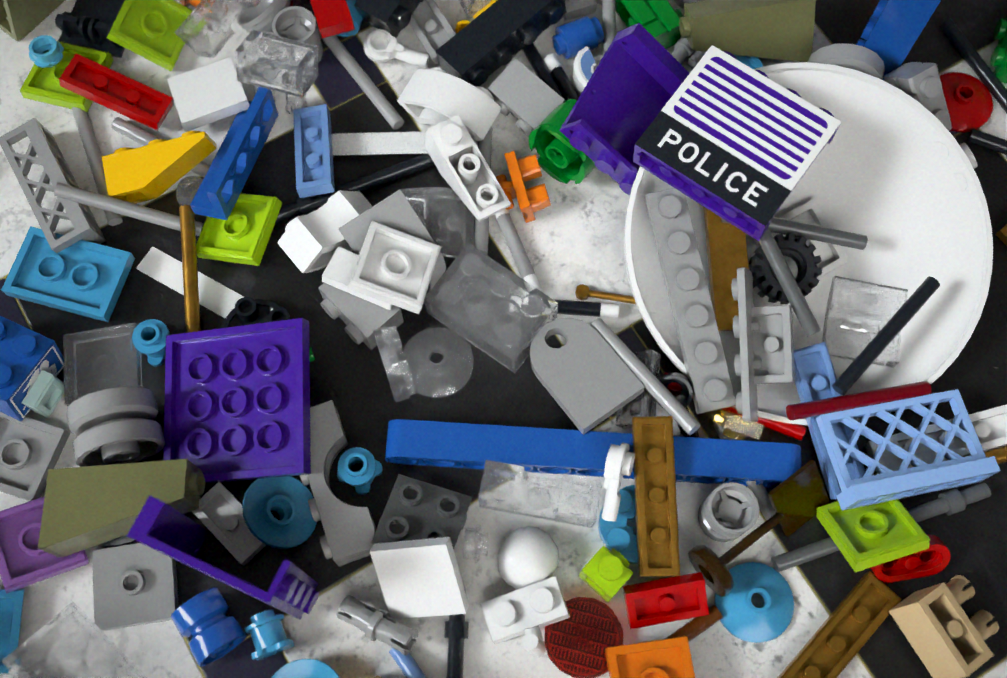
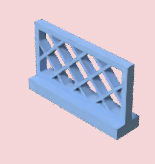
[816,389,1000,511]

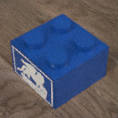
[0,316,67,422]

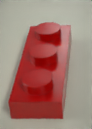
[59,53,173,131]

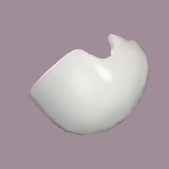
[497,526,558,590]

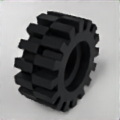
[748,233,822,304]

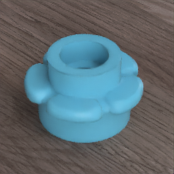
[29,35,63,68]

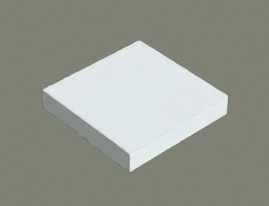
[167,57,250,132]
[347,221,441,314]
[370,537,469,619]

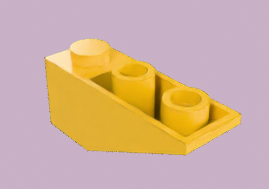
[102,131,217,204]

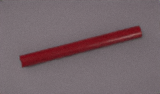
[786,381,932,420]

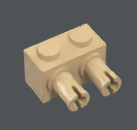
[889,575,999,678]

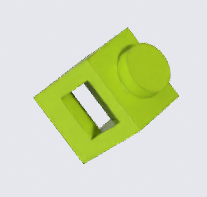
[578,546,633,603]

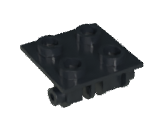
[55,0,125,58]

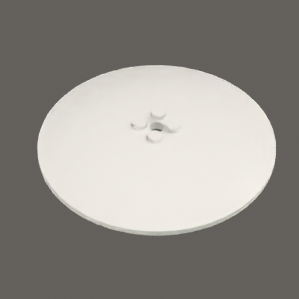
[624,62,993,426]

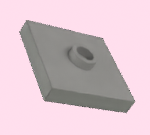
[92,543,179,631]

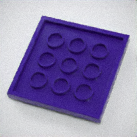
[163,318,311,484]

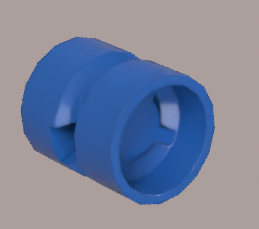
[171,588,246,667]

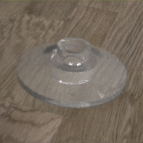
[401,327,474,398]

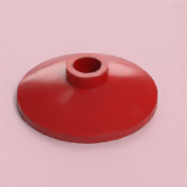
[940,72,993,132]

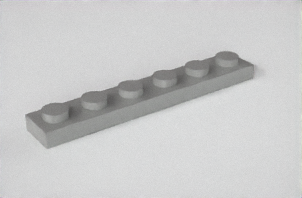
[645,188,736,414]

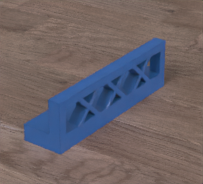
[190,85,278,220]

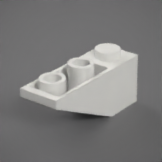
[424,114,511,222]

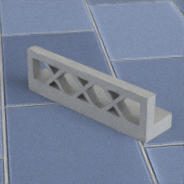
[0,118,106,253]

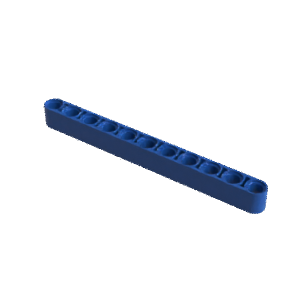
[385,419,802,488]

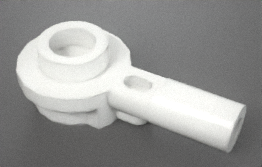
[364,29,430,68]
[601,442,635,522]

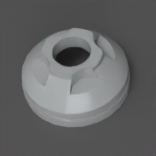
[237,0,290,35]

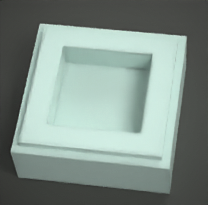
[22,370,67,418]

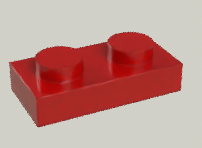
[623,572,709,629]

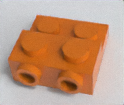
[605,636,695,678]

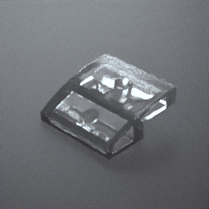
[400,187,475,260]
[822,276,908,368]

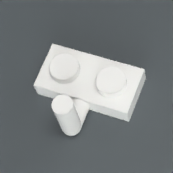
[481,576,570,657]

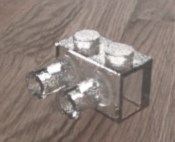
[235,30,318,114]

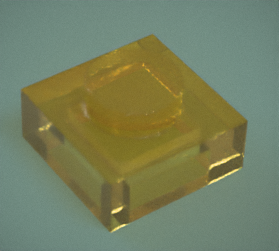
[713,409,765,441]

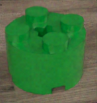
[529,99,596,185]

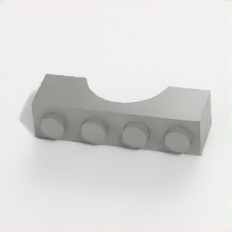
[299,400,376,566]

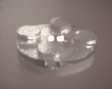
[373,325,416,403]

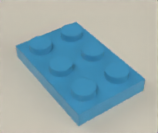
[1,226,135,322]

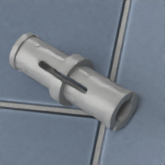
[337,595,418,655]

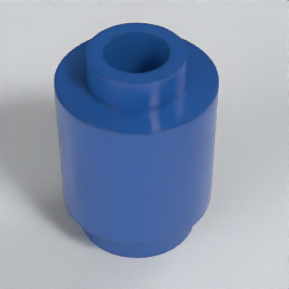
[552,16,604,59]

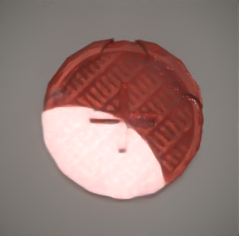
[544,597,623,678]

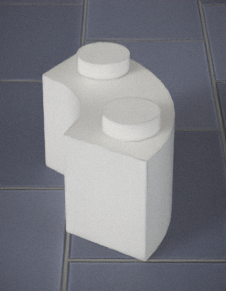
[397,67,501,141]
[277,191,373,273]

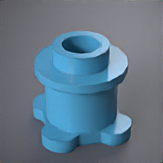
[132,319,170,367]
[337,447,383,495]
[245,609,295,661]

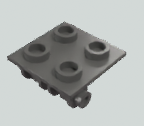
[371,474,472,550]

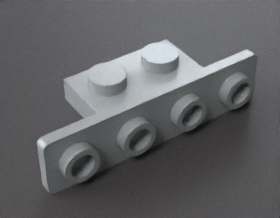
[731,267,795,422]

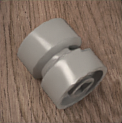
[272,6,323,71]
[698,482,760,542]

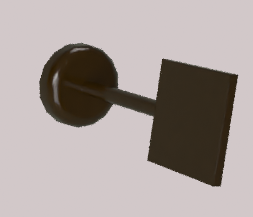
[688,460,830,597]

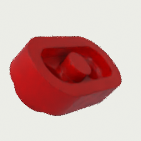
[870,535,951,583]

